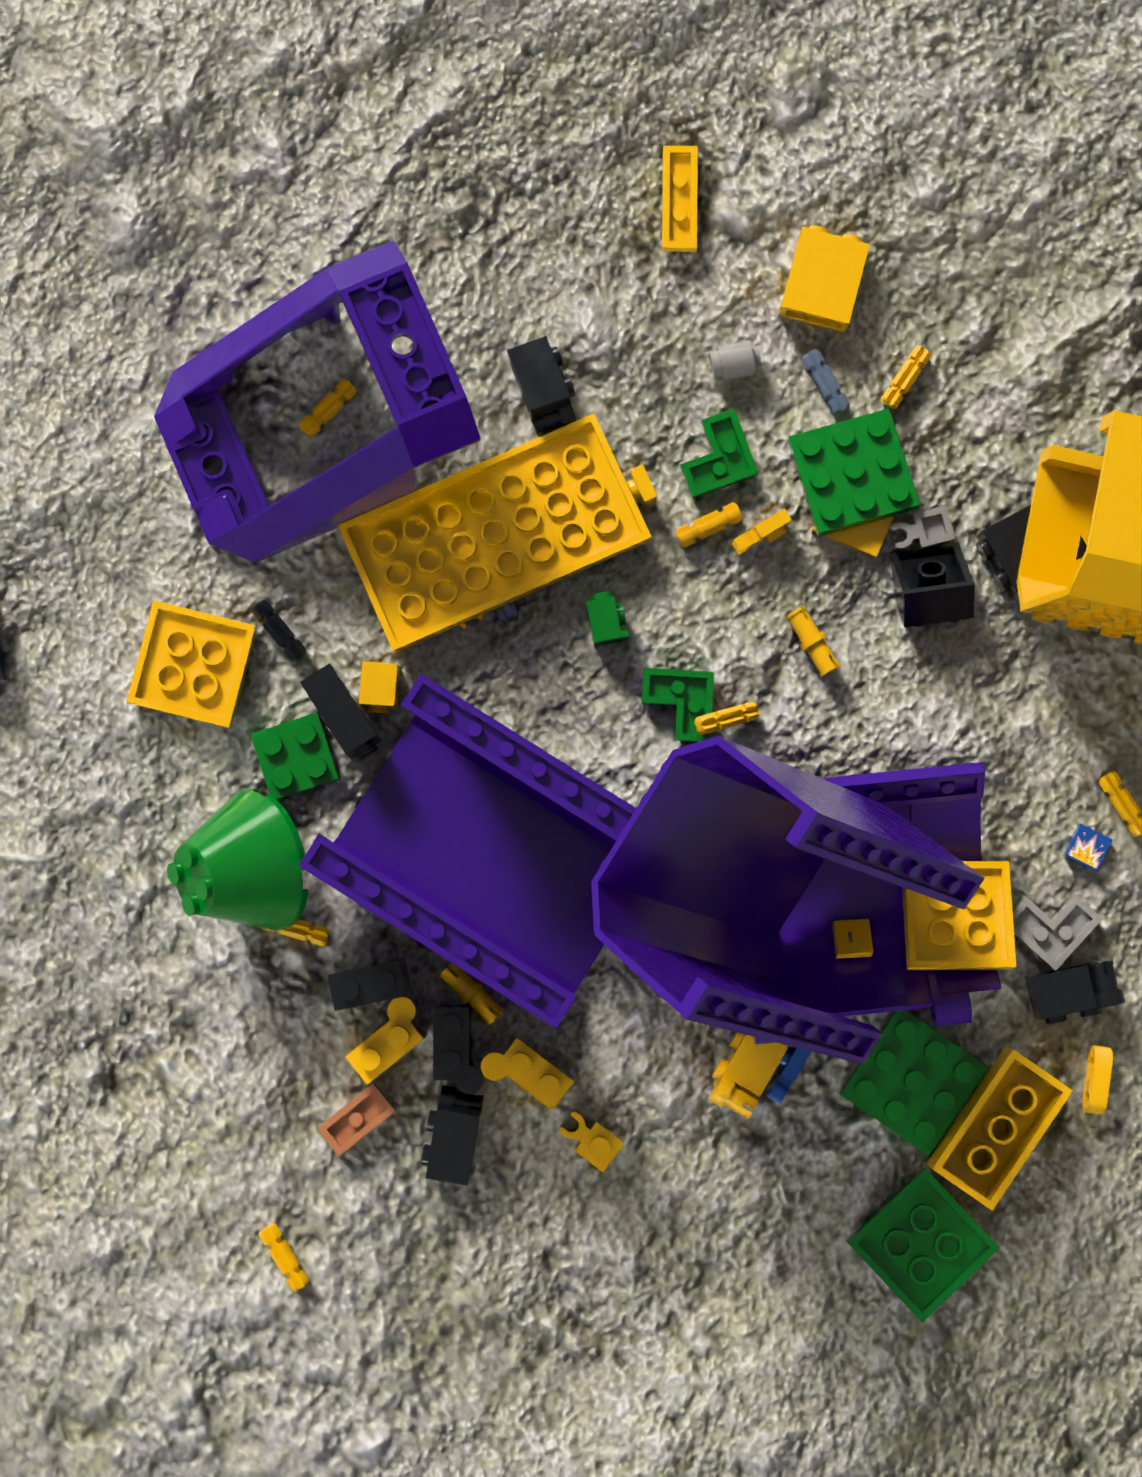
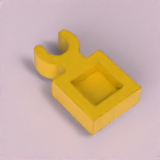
[731,508,792,555]
[559,1111,625,1172]

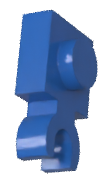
[766,1047,811,1104]

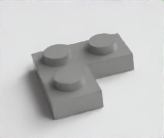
[1012,894,1103,971]

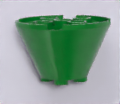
[167,788,308,930]

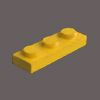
[662,146,698,252]

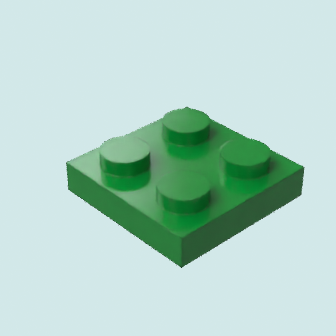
[250,712,340,800]

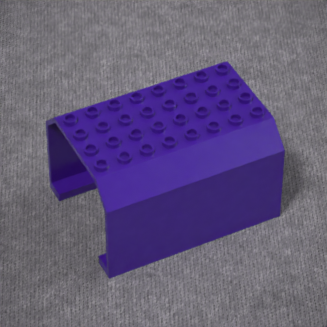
[299,674,637,1029]
[591,736,985,1064]

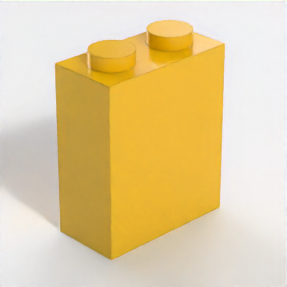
[778,225,870,333]

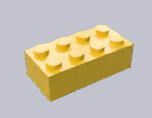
[925,1047,1073,1211]

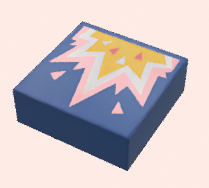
[1063,824,1113,871]

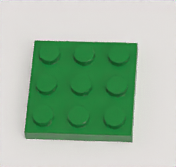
[788,408,920,537]
[839,1010,989,1156]
[846,1167,1000,1322]

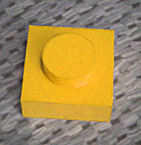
[626,464,657,508]

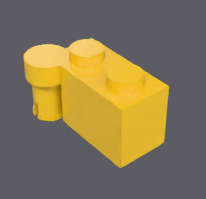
[345,996,426,1085]
[708,1032,788,1120]
[481,1036,574,1111]

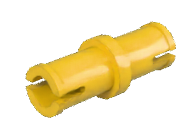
[786,606,841,678]
[439,963,505,1026]

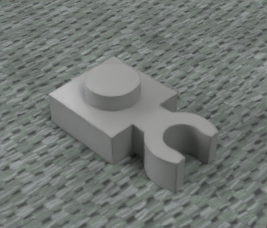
[889,505,956,551]

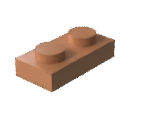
[317,1083,396,1156]

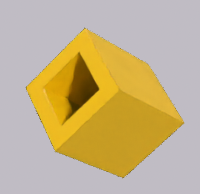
[359,661,400,715]

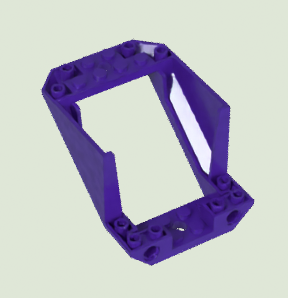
[154,240,481,563]

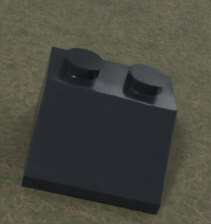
[890,543,975,628]

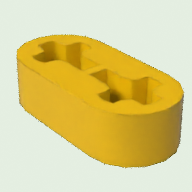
[1082,1045,1113,1115]

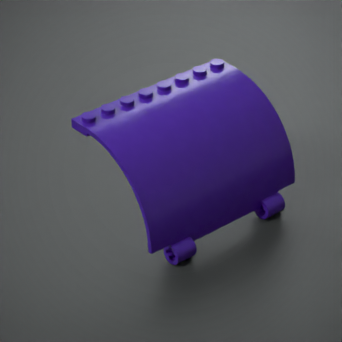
[754,762,1001,1045]

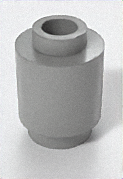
[709,340,761,381]

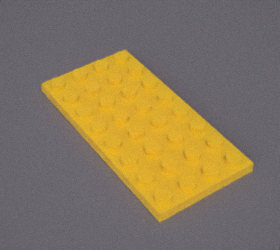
[338,413,652,654]

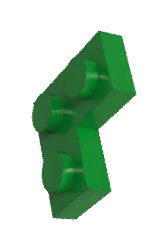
[680,408,758,499]
[641,668,714,742]

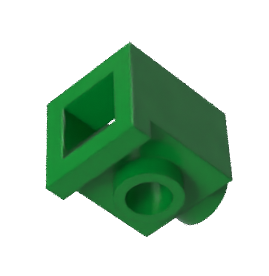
[586,591,629,647]

